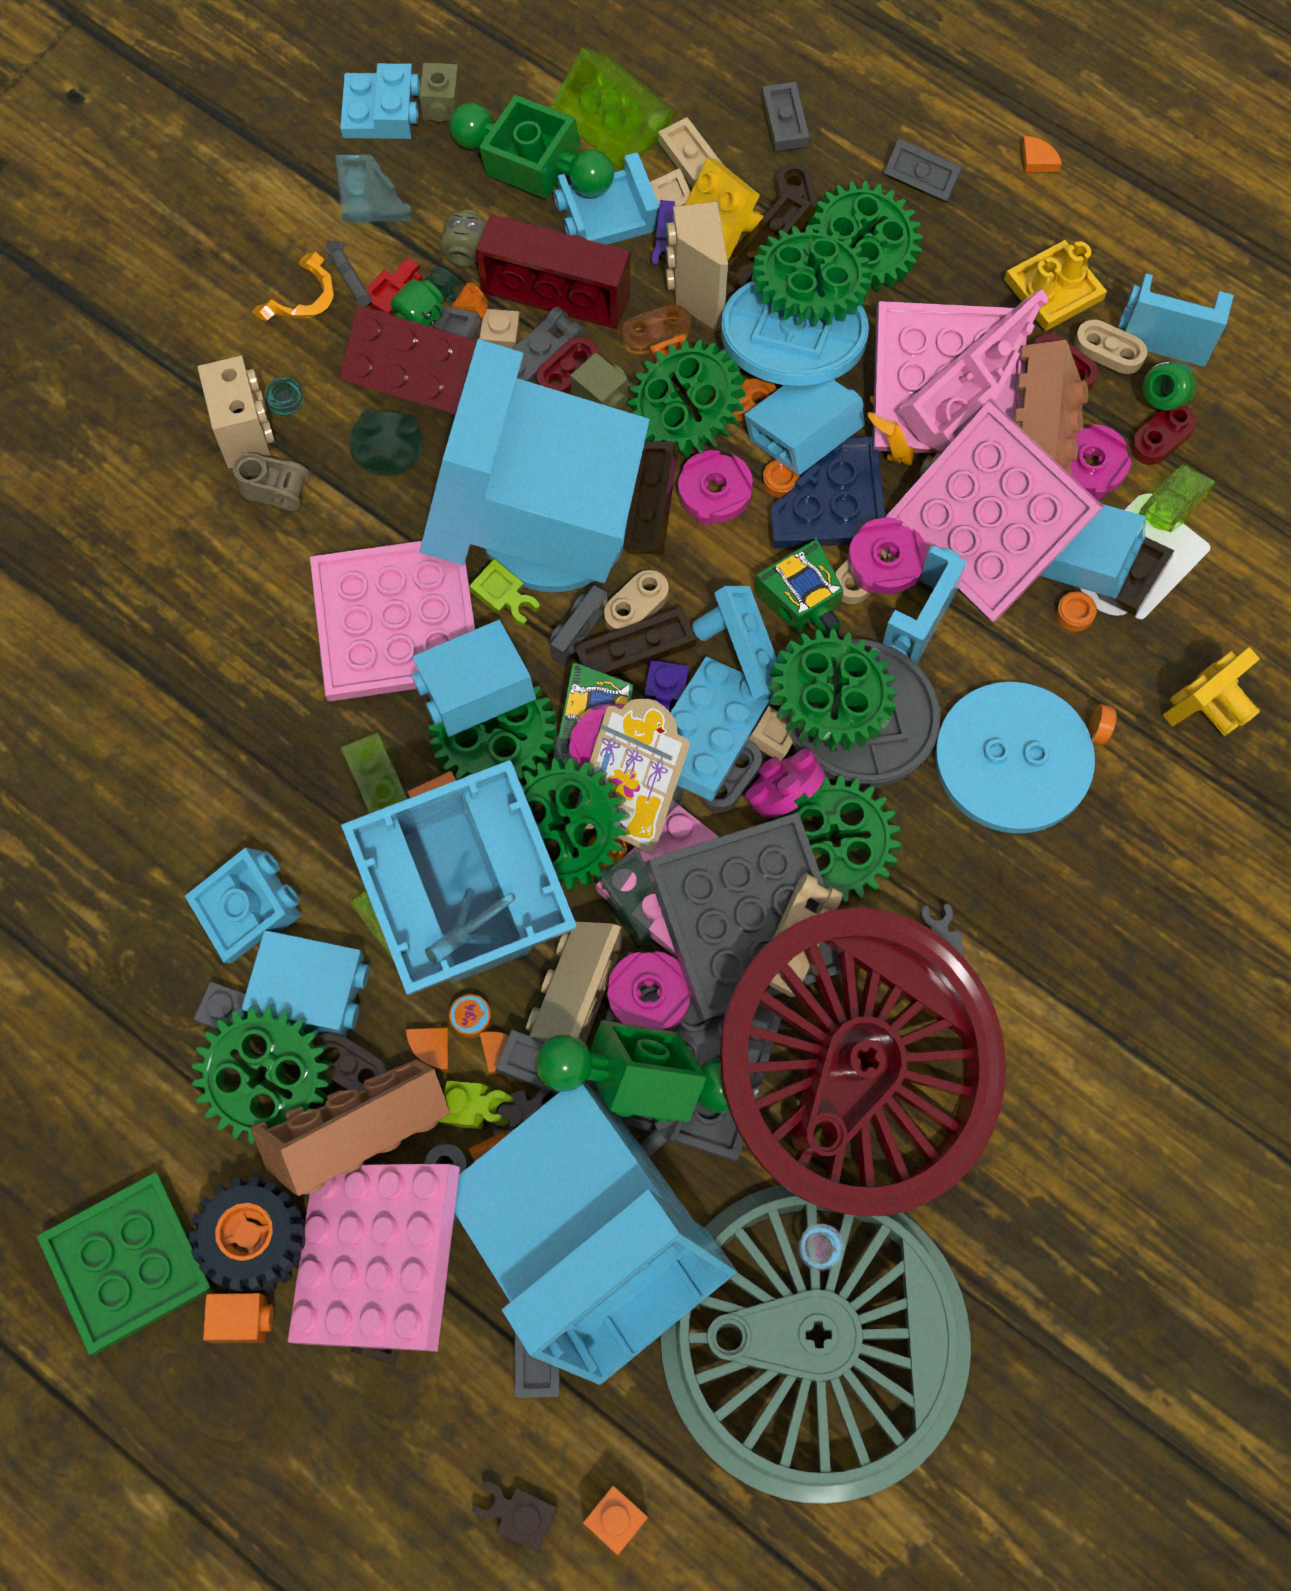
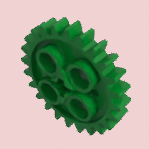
[808,181,923,292]
[752,225,872,327]
[627,339,747,458]
[768,629,898,752]
[428,686,558,785]
[520,758,630,889]
[773,775,901,906]
[192,1004,332,1144]

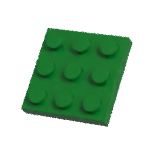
[36,1172,214,1356]

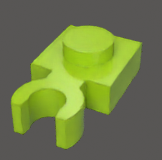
[469,559,540,627]
[438,1081,514,1130]

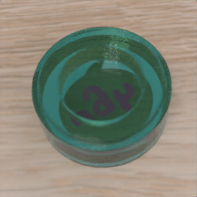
[425,267,462,302]
[265,377,304,416]

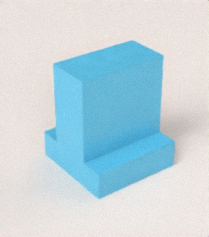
[419,339,650,583]
[341,760,577,996]
[455,1083,737,1385]

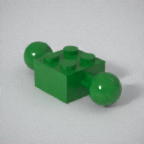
[449,95,614,199]
[536,1020,730,1122]

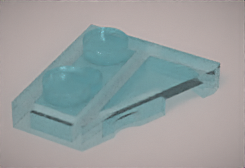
[335,155,411,222]

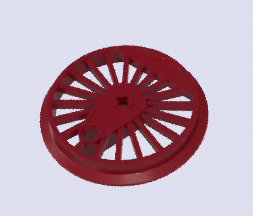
[720,908,1006,1216]

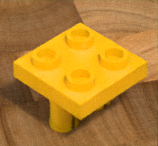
[685,158,764,260]
[1004,240,1107,332]
[1163,647,1260,736]

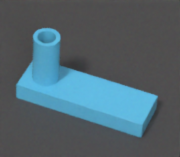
[693,586,777,700]

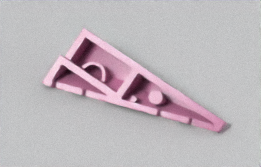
[897,289,1049,452]

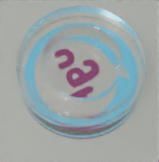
[799,1224,844,1271]

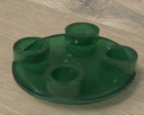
[349,410,423,476]

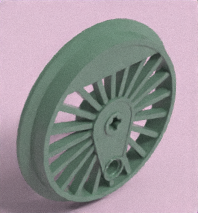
[661,1185,971,1504]

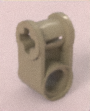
[233,453,310,511]

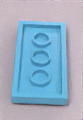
[670,656,771,801]

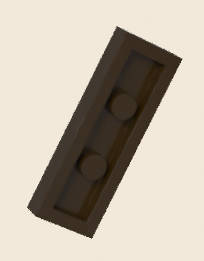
[727,190,816,289]
[623,442,679,555]
[574,607,697,676]

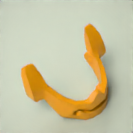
[251,251,334,321]
[868,396,914,466]

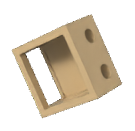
[197,355,275,469]

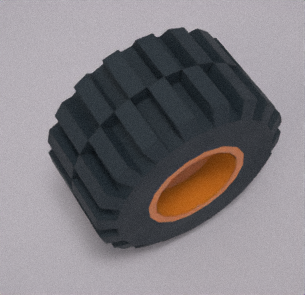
[189,1177,306,1294]

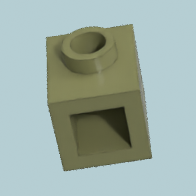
[419,63,461,122]
[570,353,628,410]

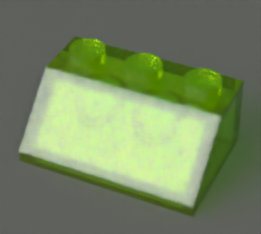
[550,47,677,170]

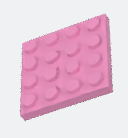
[873,301,1026,454]
[886,401,1104,622]
[310,541,475,702]
[288,1164,460,1352]

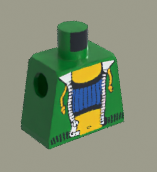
[754,539,843,637]
[559,663,634,739]

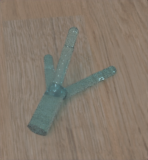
[425,888,516,964]

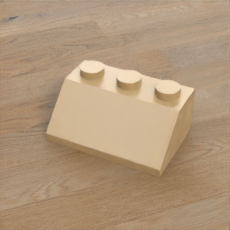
[665,202,728,331]
[526,922,622,1044]

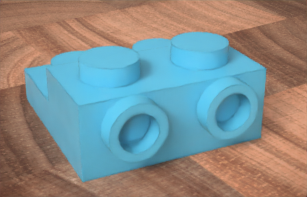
[340,63,420,139]
[185,848,301,963]

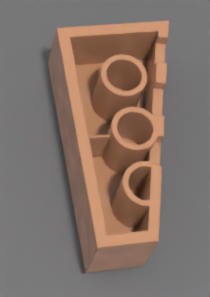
[1015,340,1089,477]
[250,1060,450,1196]

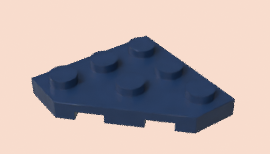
[770,437,885,548]

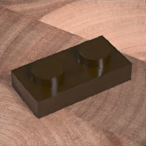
[1102,537,1174,616]

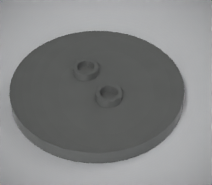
[785,639,940,788]

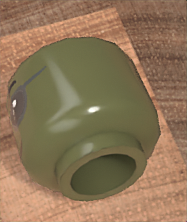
[440,210,486,267]

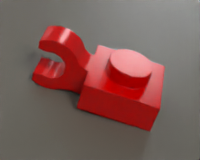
[366,258,423,315]

